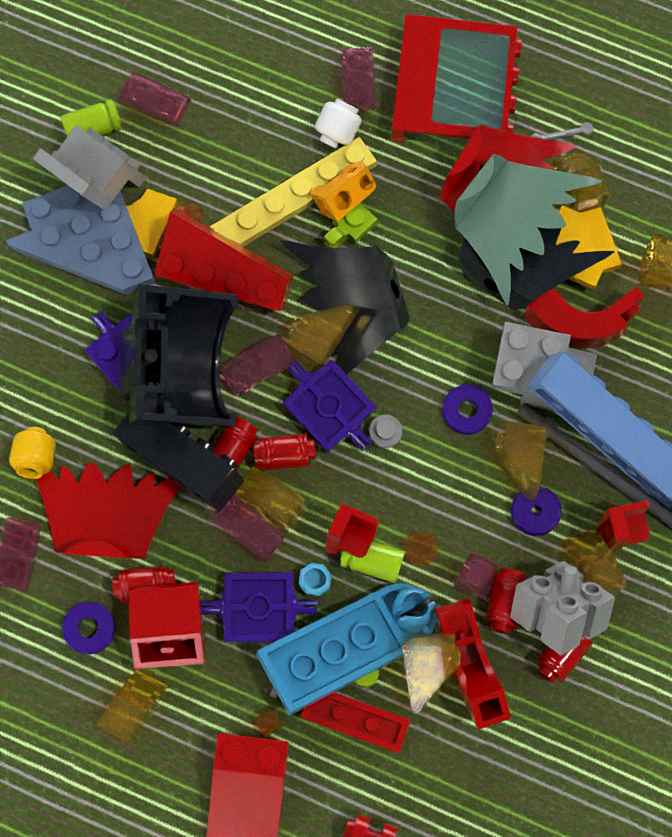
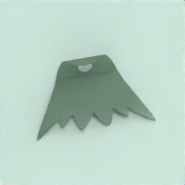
[455,154,602,306]

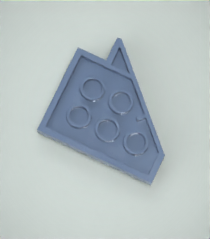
[6,185,156,295]

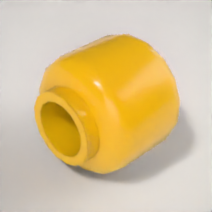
[9,427,56,479]

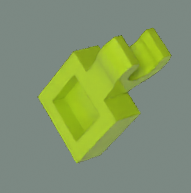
[323,203,378,248]

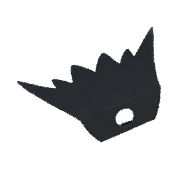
[459,164,615,310]
[281,240,410,375]

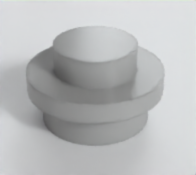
[369,415,402,448]

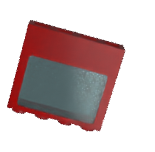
[391,14,522,143]

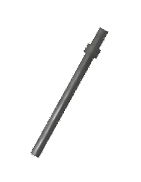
[517,403,672,528]

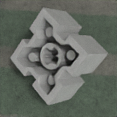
[510,561,615,656]

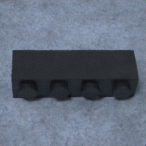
[113,412,245,513]

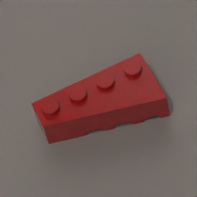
[155,209,294,311]

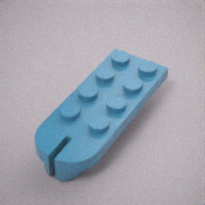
[256,583,435,715]

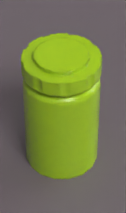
[60,99,122,137]
[340,541,405,584]

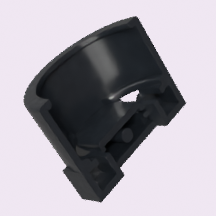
[119,284,237,427]

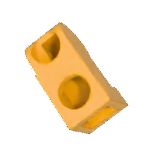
[310,161,376,222]

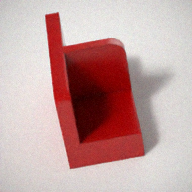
[597,500,650,554]
[325,503,380,558]

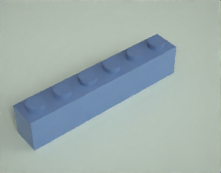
[527,352,672,512]

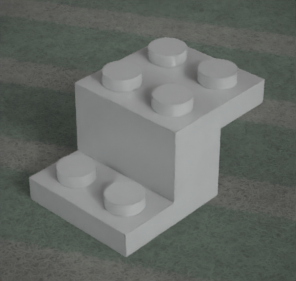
[33,125,146,211]
[491,322,597,413]

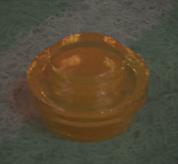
[404,531,438,565]

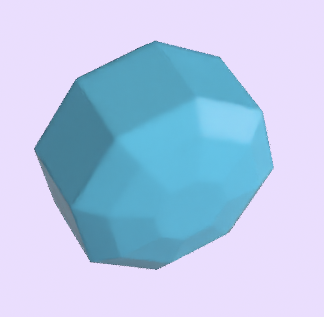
[298,563,332,598]

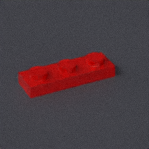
[300,692,410,754]

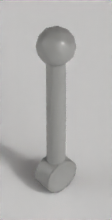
[530,122,593,140]

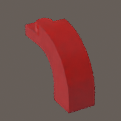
[524,286,645,349]
[436,598,511,730]

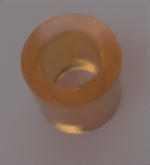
[254,708,284,738]

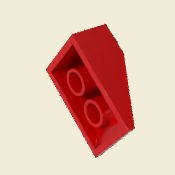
[207,733,289,837]

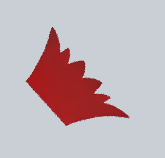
[439,124,575,213]
[36,462,181,559]

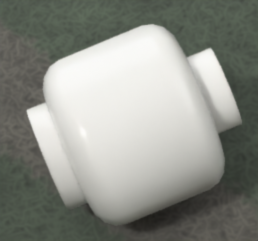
[315,98,362,148]

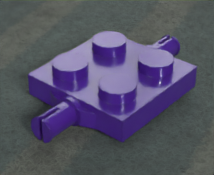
[85,311,132,401]
[283,359,376,453]
[201,573,317,643]

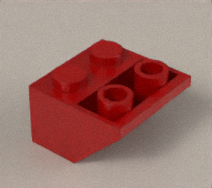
[128,582,206,669]

